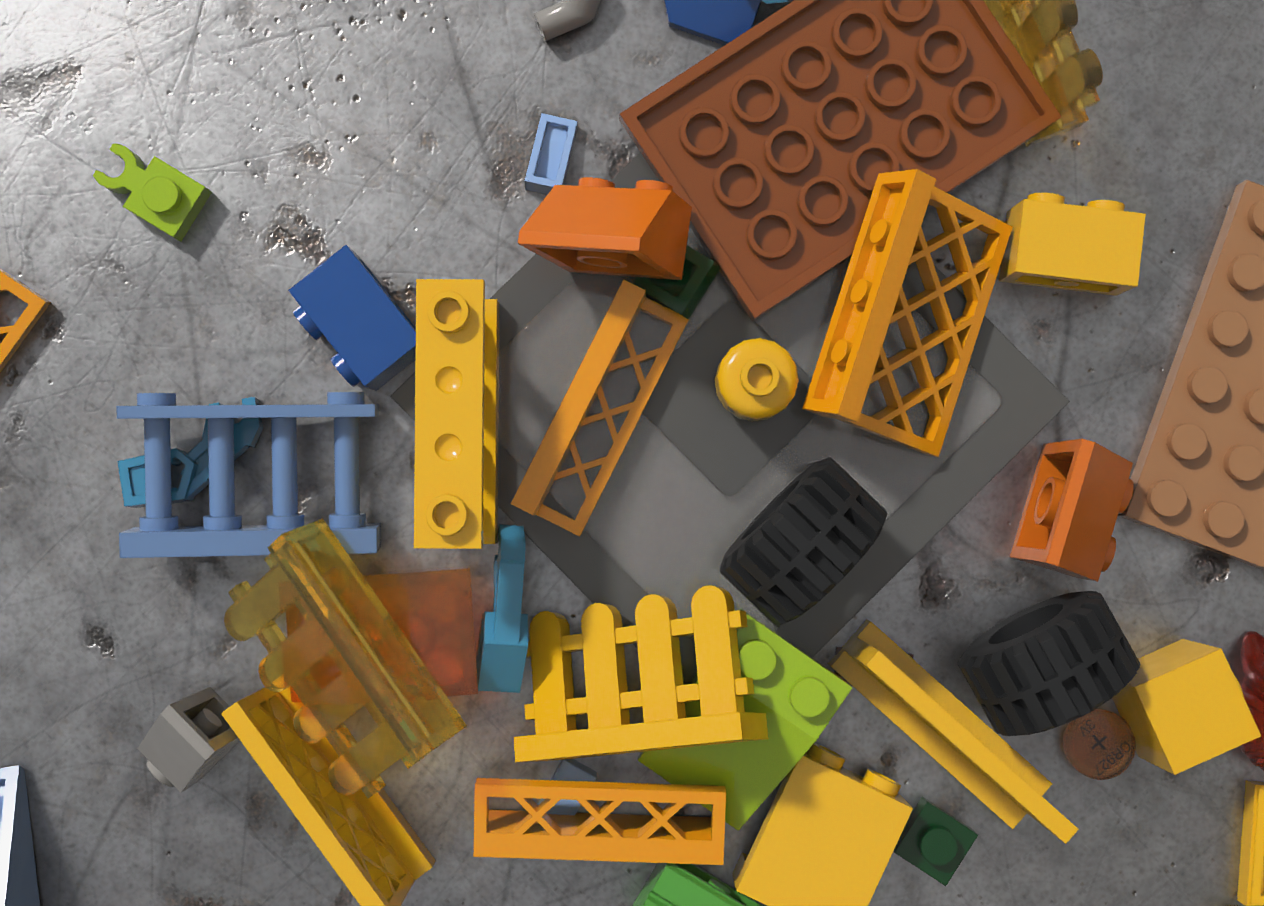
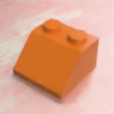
[518,177,692,280]
[1010,438,1134,582]

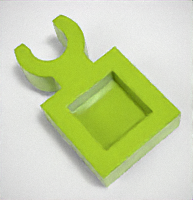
[93,144,212,242]

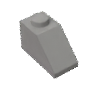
[137,687,240,793]

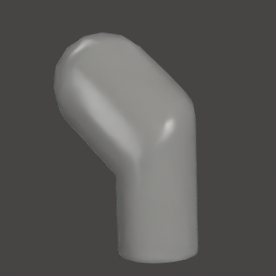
[534,0,600,42]

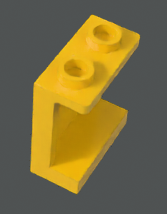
[732,743,913,906]

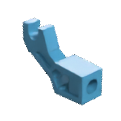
[117,397,263,508]
[475,524,528,693]

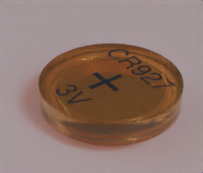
[1063,708,1136,780]

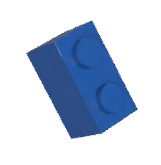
[288,245,416,391]

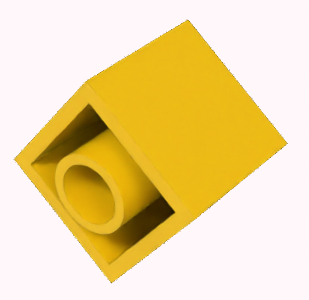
[1112,639,1261,775]

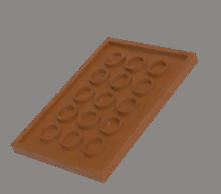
[619,0,1062,321]

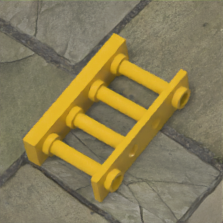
[414,279,499,549]

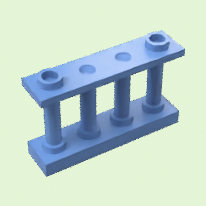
[116,392,381,558]

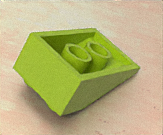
[637,608,853,831]

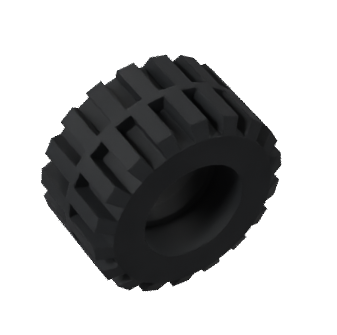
[720,457,887,626]
[958,591,1140,736]

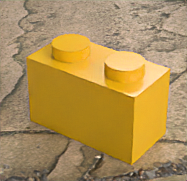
[999,193,1146,296]

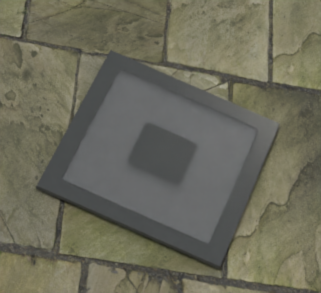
[390,152,1070,685]

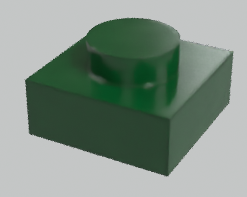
[633,245,720,319]
[894,796,978,886]

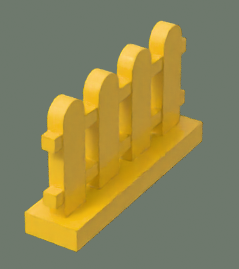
[514,585,769,762]

